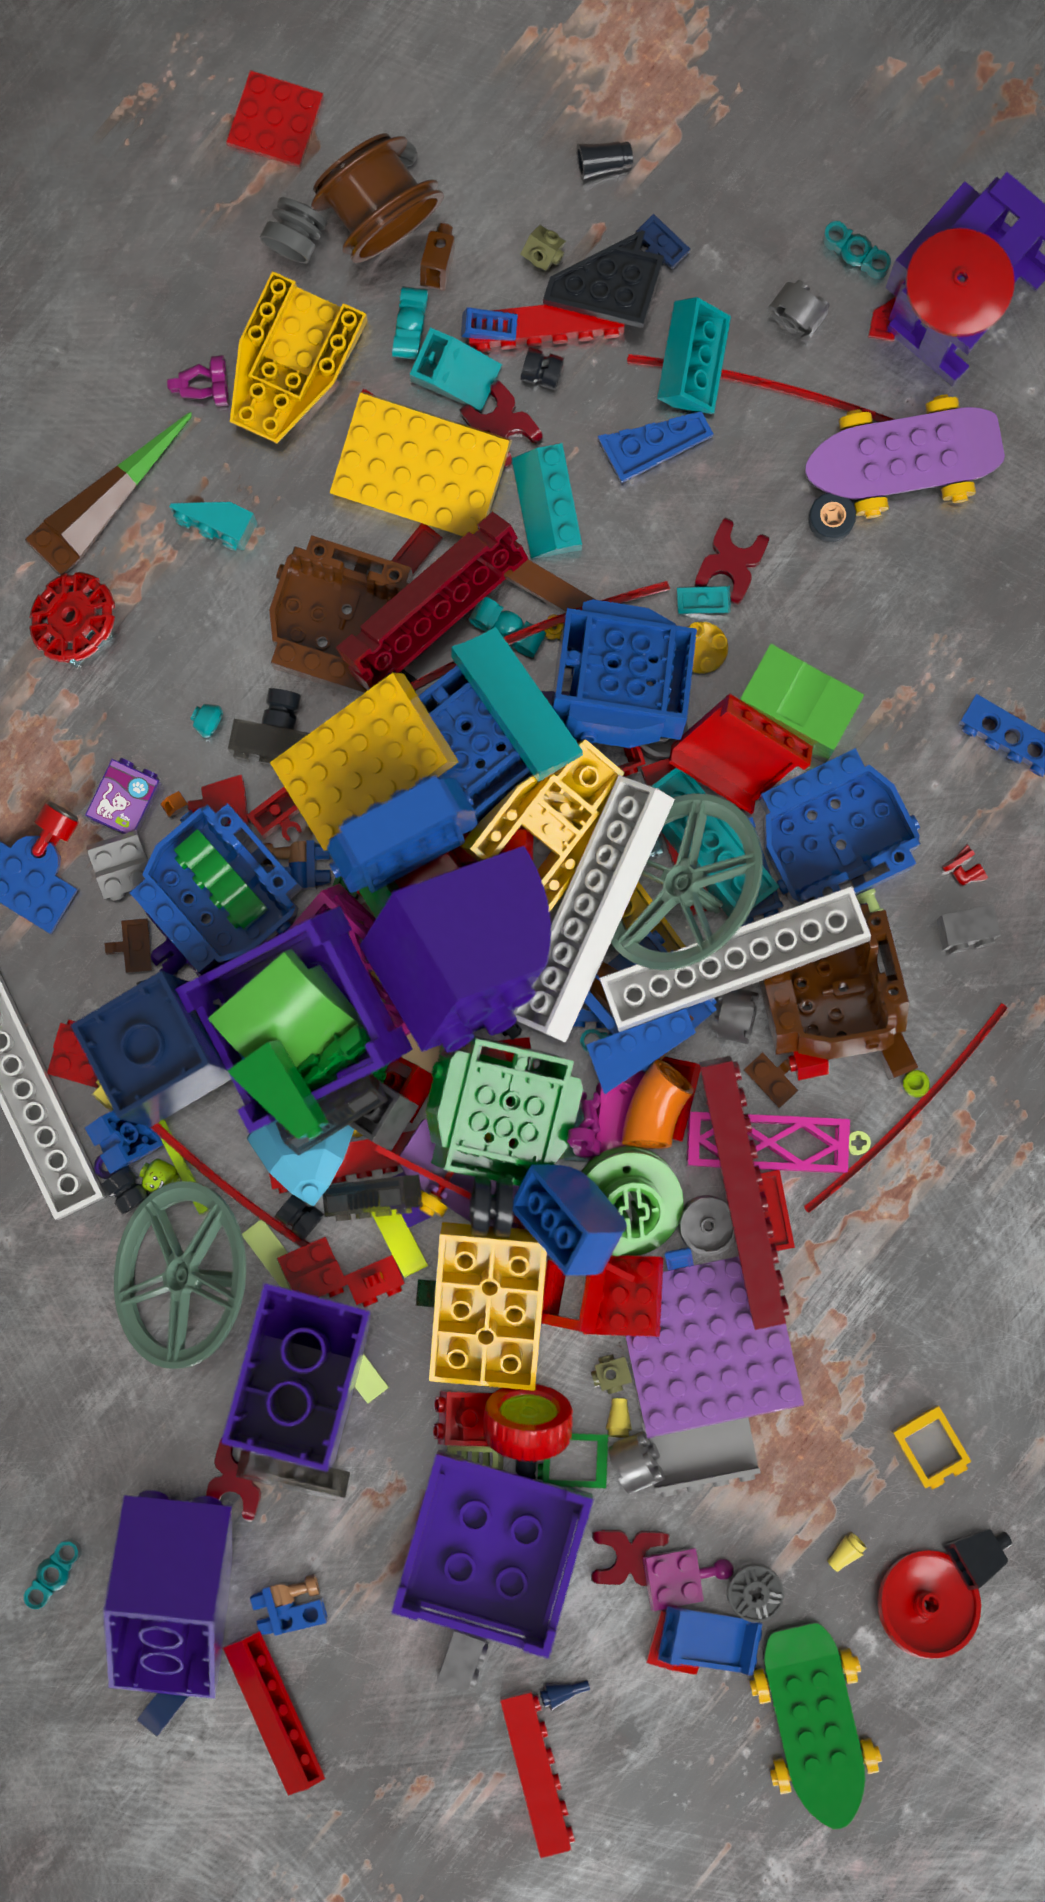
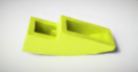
[368,1195,428,1278]

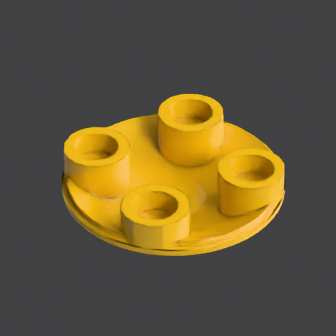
[687,622,728,674]

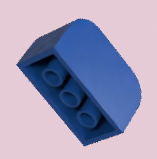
[513,1165,627,1276]

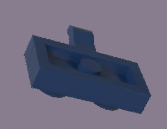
[635,213,690,269]

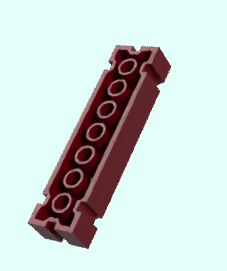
[336,511,529,690]

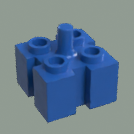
[85,1110,164,1174]

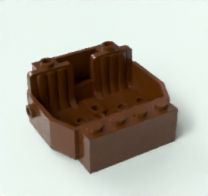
[269,535,413,697]
[759,903,909,1060]

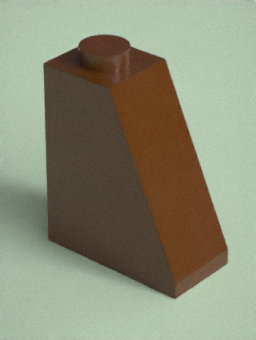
[877,1032,918,1080]

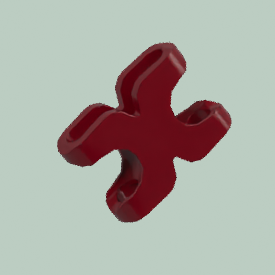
[459,380,543,468]
[695,518,769,605]
[206,1436,271,1522]
[591,1529,670,1586]

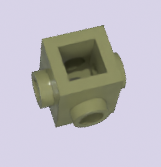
[520,225,566,271]
[591,1354,632,1394]

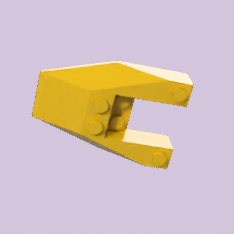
[460,739,624,912]

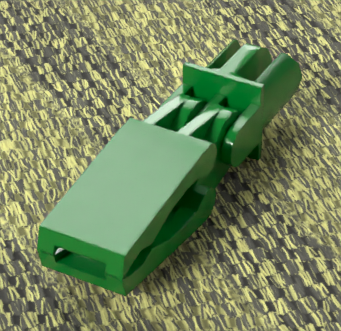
[297,1024,372,1092]

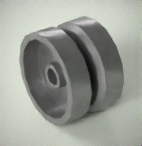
[678,1195,735,1256]

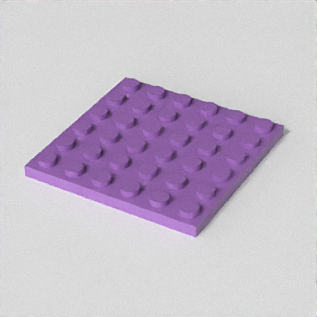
[625,1256,804,1439]

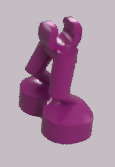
[167,355,230,407]
[567,1092,601,1158]

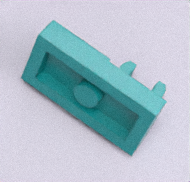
[677,586,731,614]

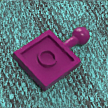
[643,1547,734,1611]

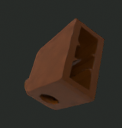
[420,223,455,291]

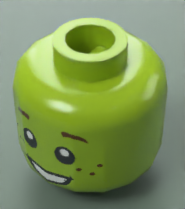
[139,1158,180,1193]

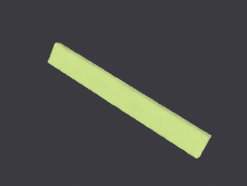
[242,1220,389,1404]

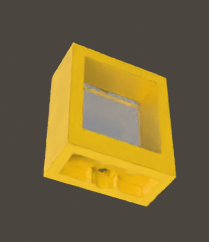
[891,1405,972,1490]

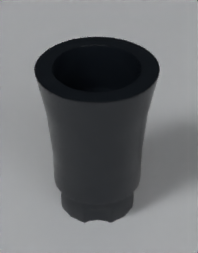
[577,141,634,180]

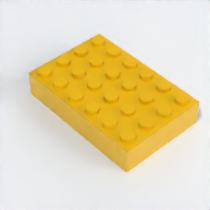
[330,392,512,536]
[270,673,459,851]
[429,1222,547,1391]

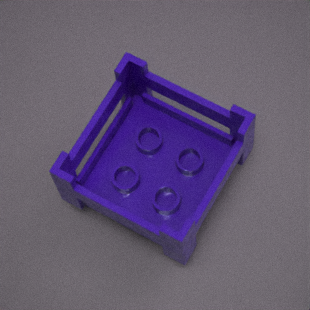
[885,172,1045,386]
[175,906,413,1134]
[391,1449,594,1659]

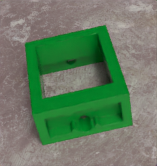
[537,1432,608,1489]

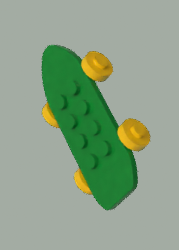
[749,1623,882,1829]

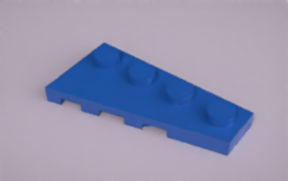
[597,411,714,484]
[586,1008,696,1095]

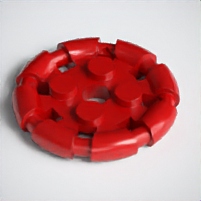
[29,572,115,663]

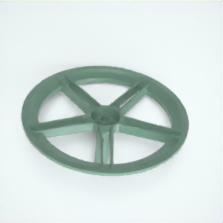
[611,794,763,970]
[114,1181,246,1369]

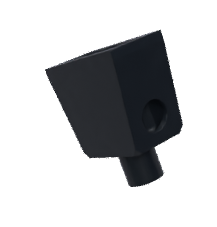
[944,1529,1012,1590]

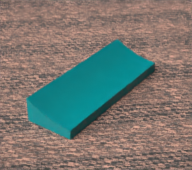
[451,627,583,782]
[651,768,780,917]

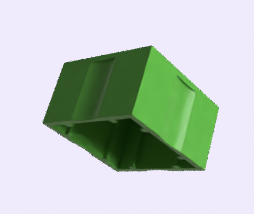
[740,644,864,764]

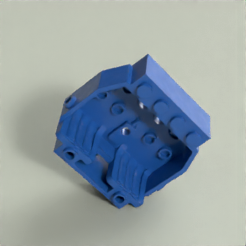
[551,599,697,748]
[418,665,533,824]
[759,748,921,906]
[327,776,477,893]
[130,803,303,975]

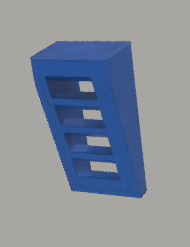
[461,307,517,341]
[665,1247,694,1271]

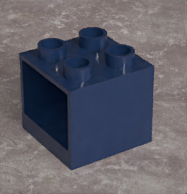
[71,971,231,1127]

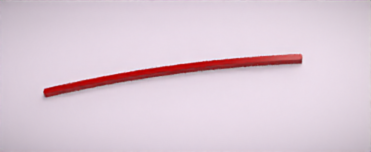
[627,354,895,423]
[410,581,670,691]
[804,1003,1008,1213]
[150,1123,310,1247]
[374,1144,636,1282]

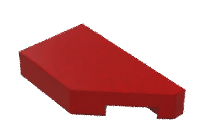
[868,296,897,342]

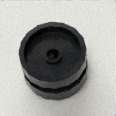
[469,1176,513,1237]

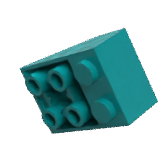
[409,327,502,412]
[169,502,257,551]

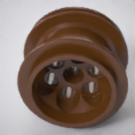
[311,133,444,263]

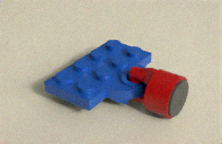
[0,801,79,934]

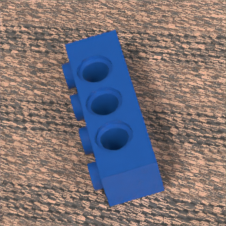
[958,694,1045,777]

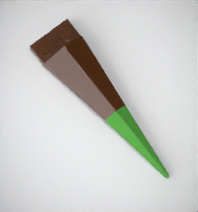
[25,412,192,575]

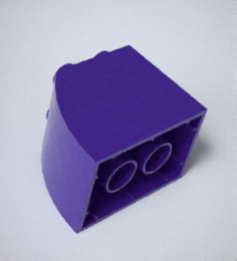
[359,846,551,1052]
[221,1283,371,1471]
[103,1490,233,1699]

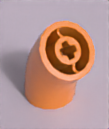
[622,1060,694,1149]

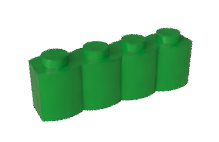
[174,829,269,930]

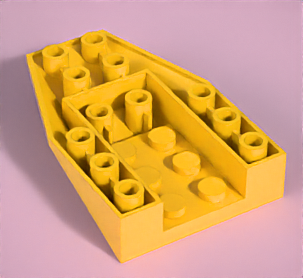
[230,271,368,444]

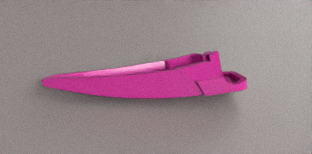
[588,1070,645,1163]

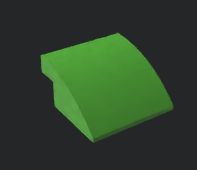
[208,949,365,1068]

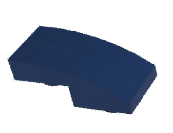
[137,1693,190,1737]

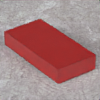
[391,523,443,576]

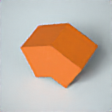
[161,791,188,817]

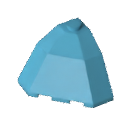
[247,1105,354,1206]

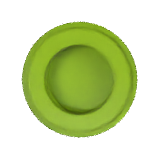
[903,1070,930,1098]

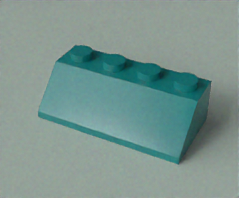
[657,297,731,414]
[512,443,582,560]

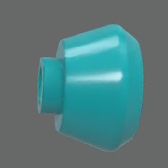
[190,704,223,738]

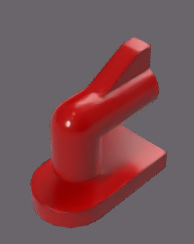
[942,844,988,885]

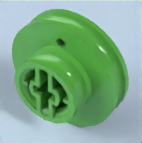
[581,1146,683,1256]

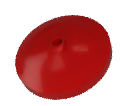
[906,228,1015,337]
[878,1550,981,1659]

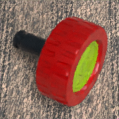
[483,1384,573,1480]

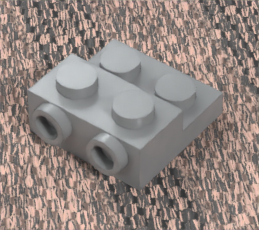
[86,830,148,900]

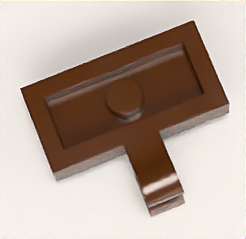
[104,918,152,973]
[744,1052,798,1108]

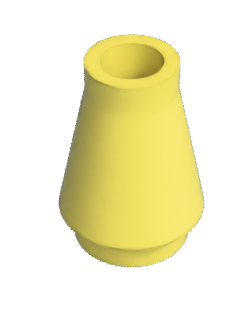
[606,1398,632,1438]
[827,1533,867,1572]

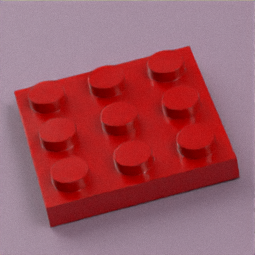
[226,70,324,168]
[583,1255,664,1337]

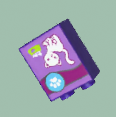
[85,758,162,834]

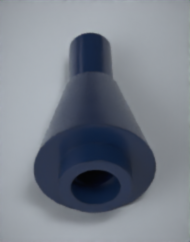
[540,1680,590,1711]

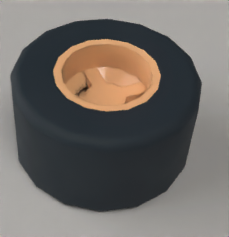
[808,493,856,542]

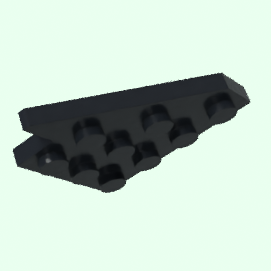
[543,230,664,329]

